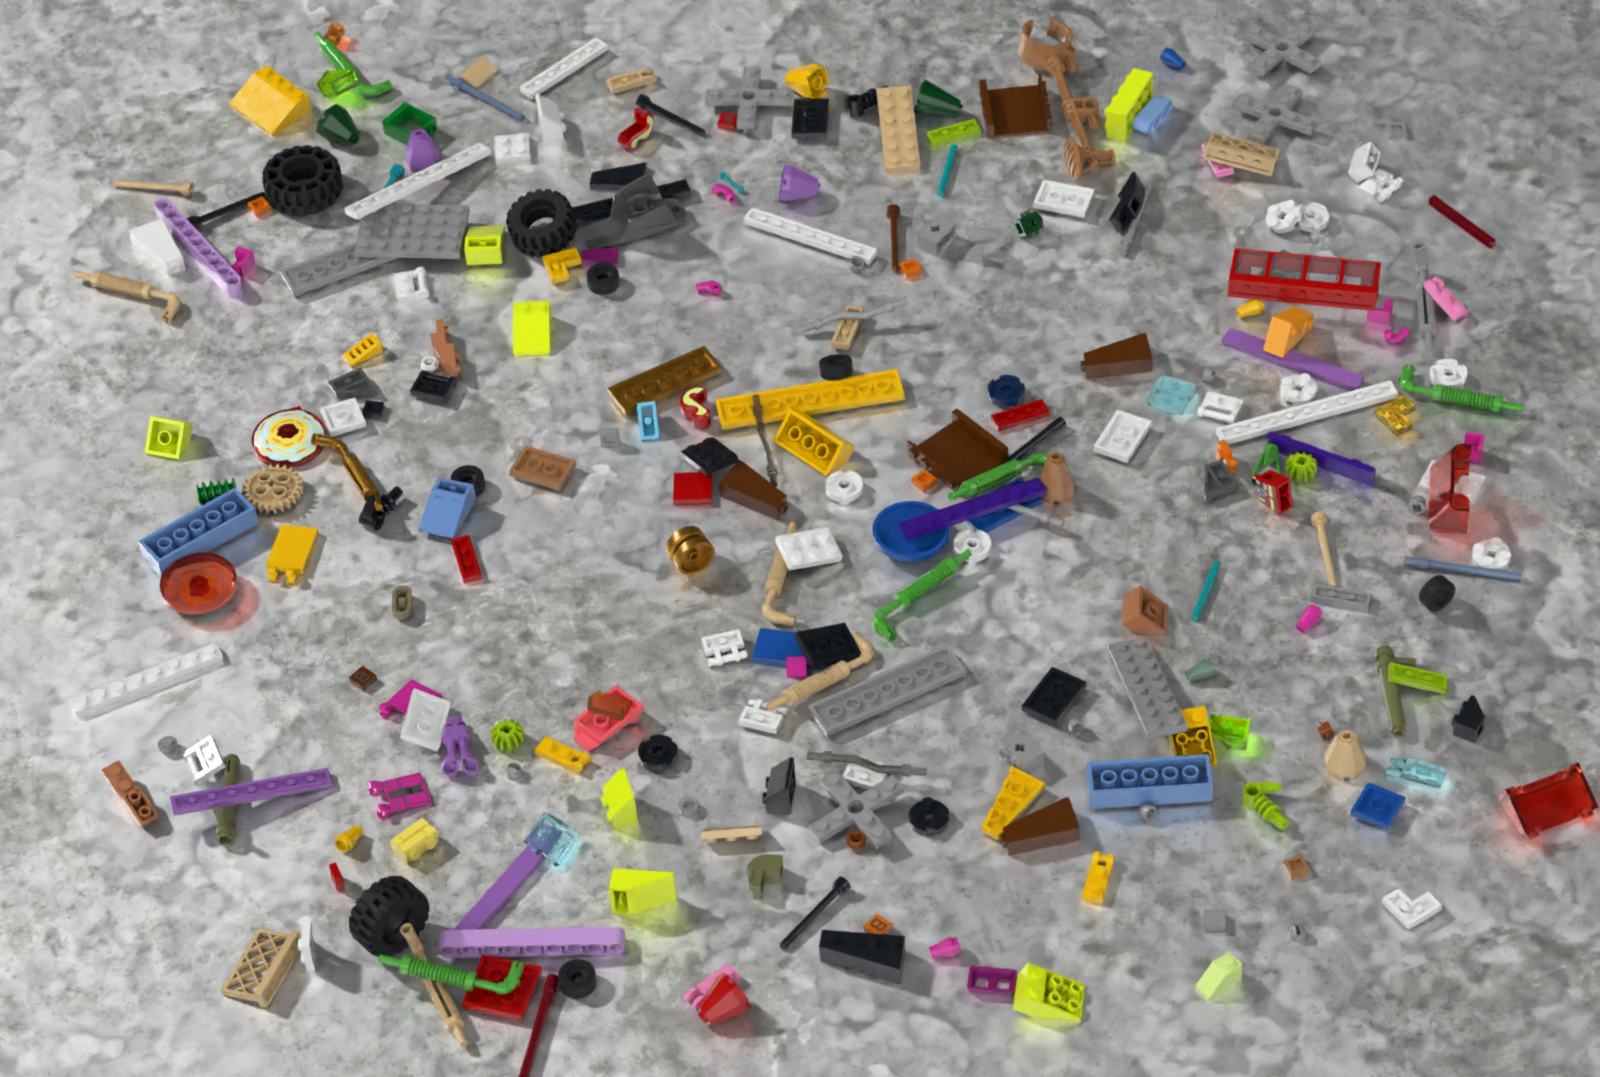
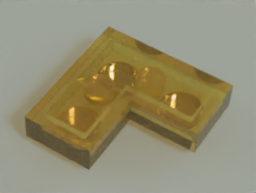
[1374,394,1415,437]

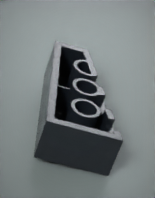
[819,930,906,985]

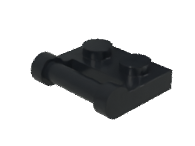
[410,370,457,403]

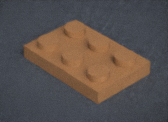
[509,446,577,491]

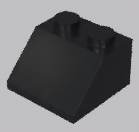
[762,757,796,815]

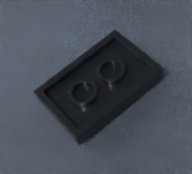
[791,98,829,139]
[680,437,739,476]
[794,623,861,668]
[1021,667,1086,726]

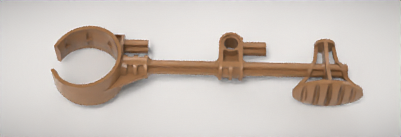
[1018,19,1116,180]

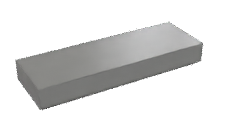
[1310,583,1372,612]

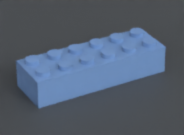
[138,488,259,578]
[1087,754,1213,809]

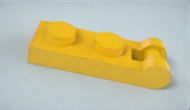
[534,736,592,774]
[1082,851,1115,904]

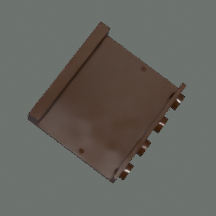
[979,74,1053,139]
[907,409,1008,491]

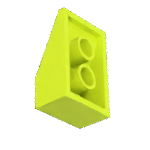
[513,301,552,356]

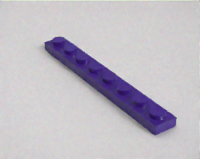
[899,477,1047,540]

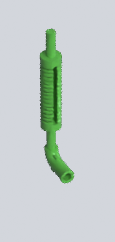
[314,32,393,96]
[1398,364,1524,413]
[948,453,1049,500]
[872,549,972,642]
[378,954,525,995]

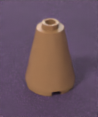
[1040,452,1075,504]

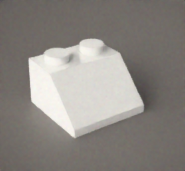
[535,94,566,143]

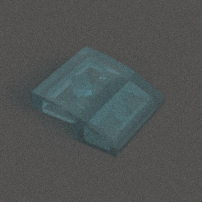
[1147,374,1197,415]
[523,811,580,867]

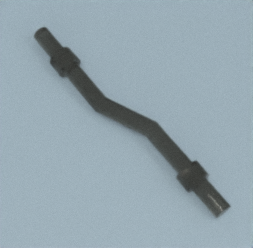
[752,394,778,487]
[807,751,927,777]

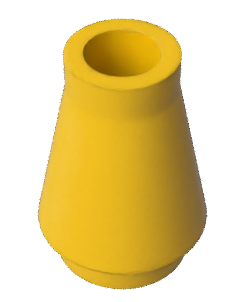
[1236,299,1265,319]
[335,825,363,853]

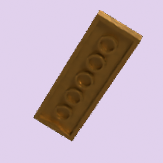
[608,346,723,415]

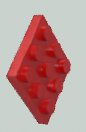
[462,954,543,1021]

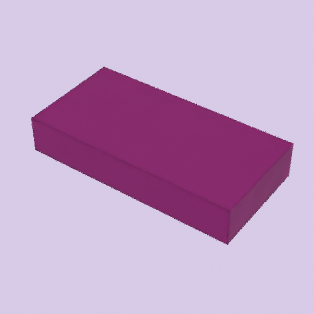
[582,248,618,266]

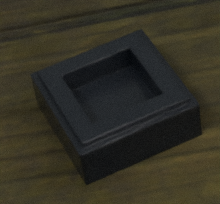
[362,400,385,420]

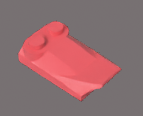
[573,685,644,752]

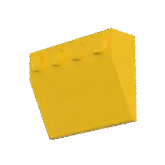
[230,65,312,136]

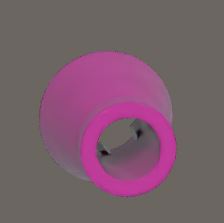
[1295,604,1323,633]
[929,936,961,959]

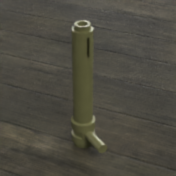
[1374,645,1416,737]
[213,754,240,846]

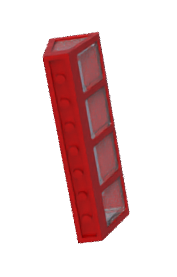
[1227,248,1381,311]

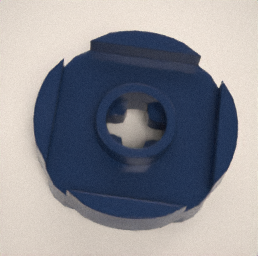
[988,375,1025,408]

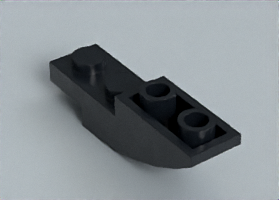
[1109,172,1145,232]

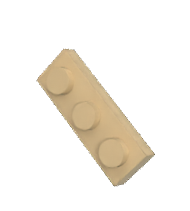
[831,305,864,351]
[700,825,762,843]

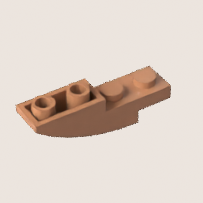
[430,319,461,381]
[101,760,159,827]

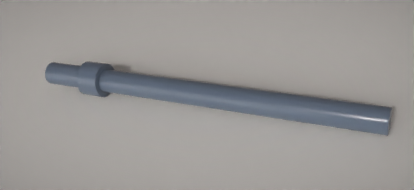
[445,74,525,121]
[1404,556,1522,581]

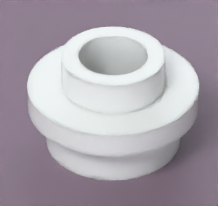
[420,356,439,373]

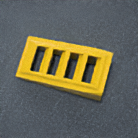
[342,333,383,367]

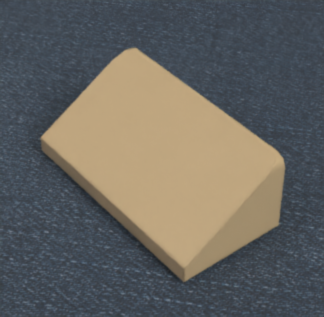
[461,56,497,89]

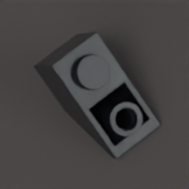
[1451,695,1485,744]

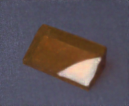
[587,690,633,721]

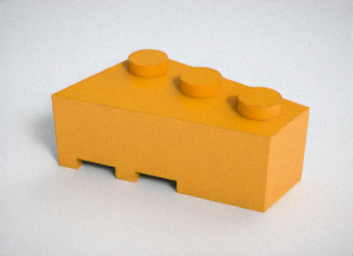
[1263,306,1314,358]

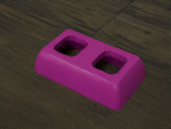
[967,966,1017,996]

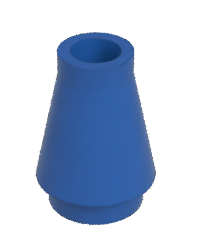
[1160,48,1186,70]

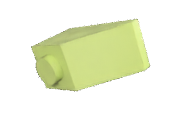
[1196,951,1242,1001]

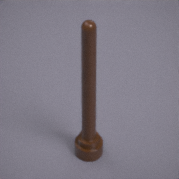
[886,204,901,272]

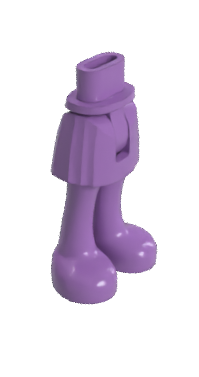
[441,716,479,776]

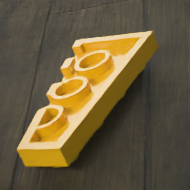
[982,766,1045,841]

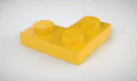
[542,247,582,284]

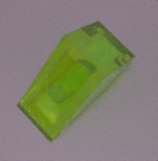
[316,69,360,97]
[1210,714,1251,750]

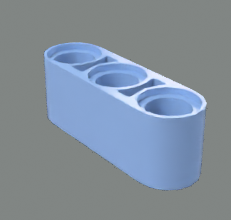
[1132,95,1173,135]

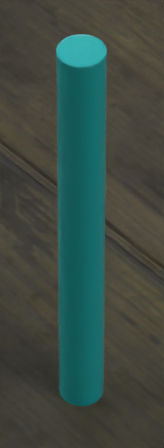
[937,144,957,196]
[1191,561,1221,622]

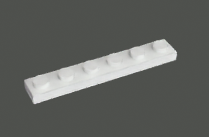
[520,38,608,100]

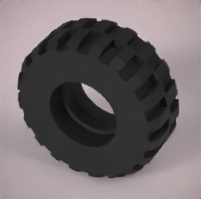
[262,145,343,217]

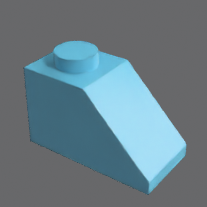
[637,401,659,440]

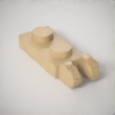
[606,68,657,94]

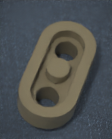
[392,586,413,619]

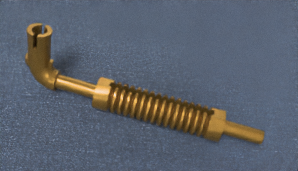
[311,433,383,511]

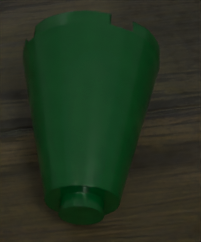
[914,79,963,117]

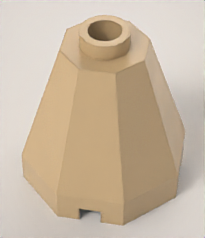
[1324,730,1366,780]

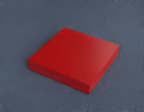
[673,472,712,505]

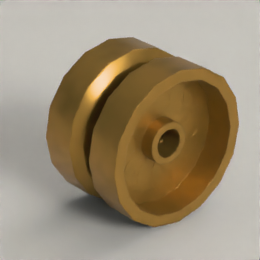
[665,526,715,575]

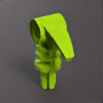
[1243,782,1290,830]

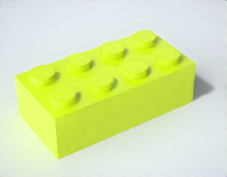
[1104,68,1153,142]

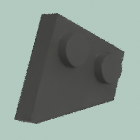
[328,368,377,398]
[1204,459,1239,501]

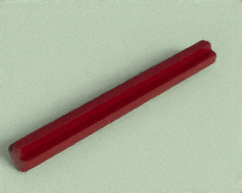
[1428,195,1496,248]

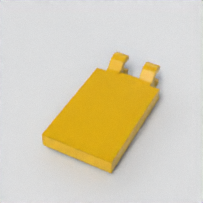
[266,525,319,583]

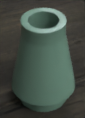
[1185,659,1216,683]

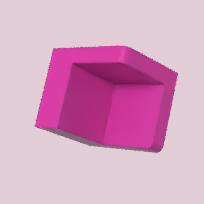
[231,246,256,278]
[1367,299,1393,325]
[1461,432,1485,464]
[786,657,808,680]

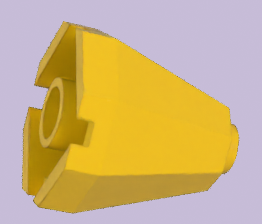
[785,64,829,99]

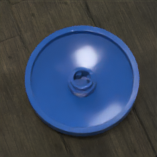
[872,501,949,562]

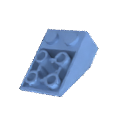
[419,477,476,539]

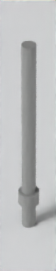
[1119,181,1153,256]
[959,485,1065,527]

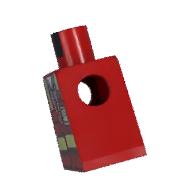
[1252,470,1293,516]

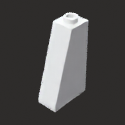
[129,219,185,276]

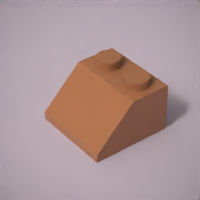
[1122,586,1168,636]

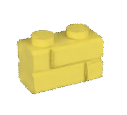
[390,818,439,864]

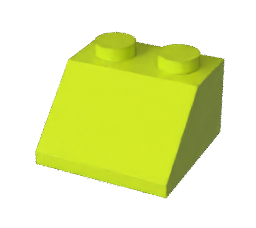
[145,416,193,459]
[600,768,638,829]

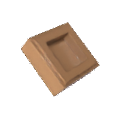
[1282,854,1310,880]

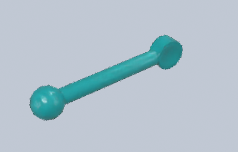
[719,172,744,193]

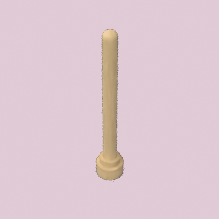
[113,180,194,196]
[1311,512,1337,587]

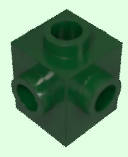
[1012,210,1044,238]

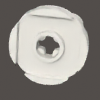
[1265,200,1302,234]
[1294,202,1330,234]
[1429,359,1467,390]
[1280,373,1317,406]
[826,471,864,505]
[953,529,992,565]
[1472,537,1511,571]

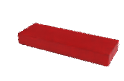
[991,399,1050,432]
[450,535,482,584]

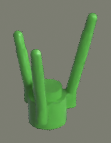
[1251,444,1281,476]

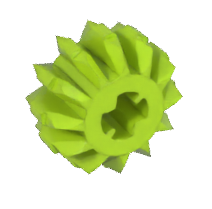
[1285,451,1317,483]
[490,719,524,752]

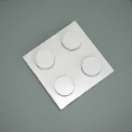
[494,133,531,164]
[320,398,366,437]

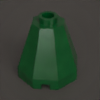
[316,104,360,146]

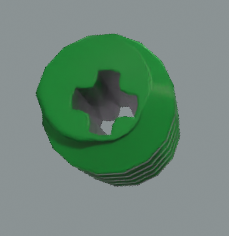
[197,478,237,506]

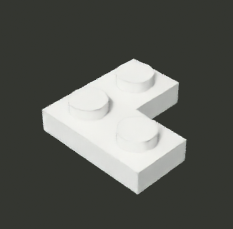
[1382,888,1442,930]

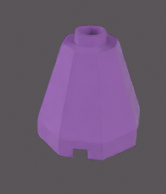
[404,129,442,173]
[778,165,821,201]

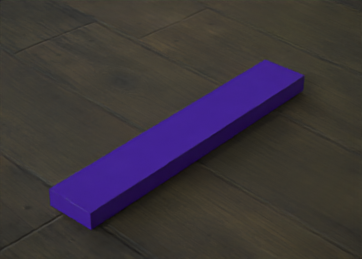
[1268,432,1376,486]

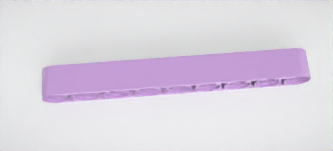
[155,198,243,298]
[439,927,625,958]

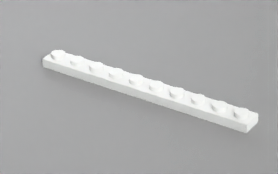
[345,143,491,220]
[1216,380,1398,445]

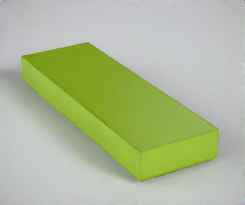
[926,118,981,147]
[1388,662,1448,694]

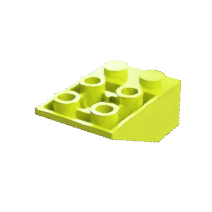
[464,225,505,265]
[609,868,677,915]
[1013,962,1085,1020]

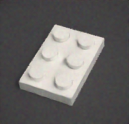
[1033,180,1095,218]
[1093,410,1152,463]
[1418,460,1486,507]
[775,527,843,571]
[400,688,451,752]

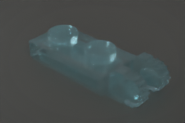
[1385,757,1446,789]

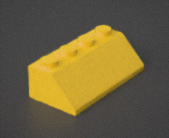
[773,408,855,477]

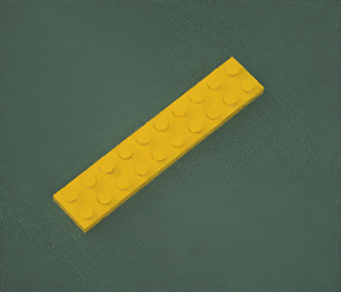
[715,369,905,430]

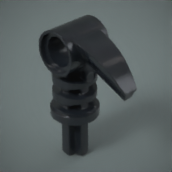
[843,86,888,117]
[359,486,403,531]

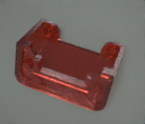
[1428,444,1472,534]
[1497,762,1599,840]

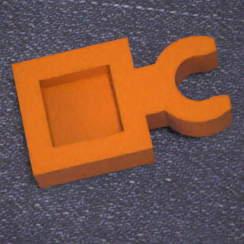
[1215,440,1237,473]

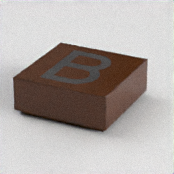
[349,666,377,691]

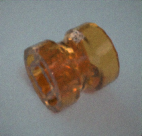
[324,22,345,45]

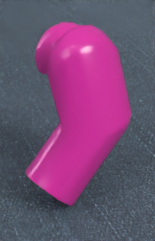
[712,183,736,202]
[695,280,722,294]
[1383,327,1411,343]

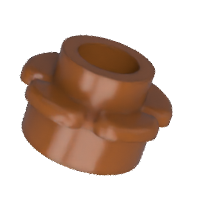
[1317,721,1334,740]
[846,831,866,850]

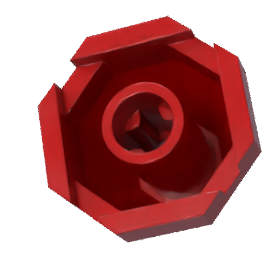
[698,972,752,1025]

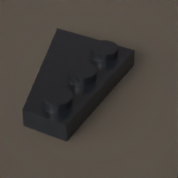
[589,162,647,190]

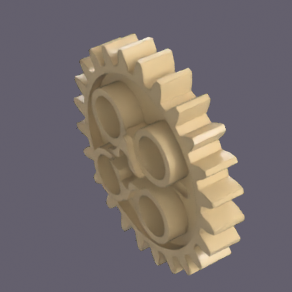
[242,464,304,514]

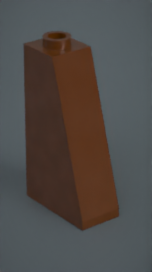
[1080,333,1152,379]
[719,460,788,521]
[1000,797,1080,856]

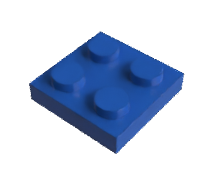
[1350,782,1406,830]

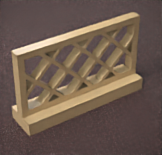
[1203,132,1281,177]
[221,928,301,1008]

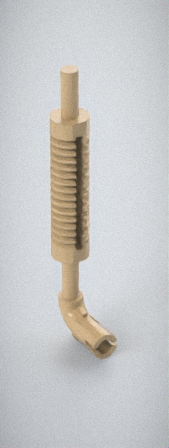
[75,271,180,323]
[762,522,797,627]
[766,631,874,711]
[400,923,468,1047]

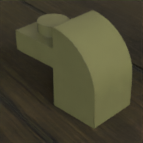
[747,854,784,899]

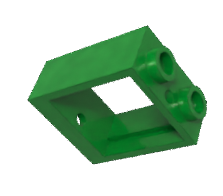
[382,102,438,145]

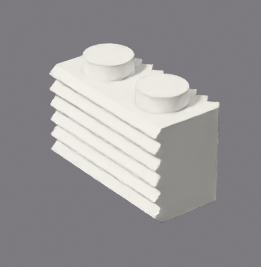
[1348,142,1381,183]

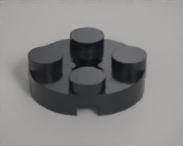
[638,735,678,771]
[909,797,949,836]

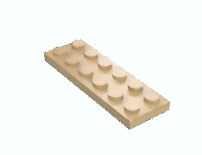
[876,85,920,173]

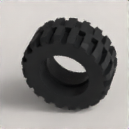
[506,189,577,258]
[349,876,429,957]

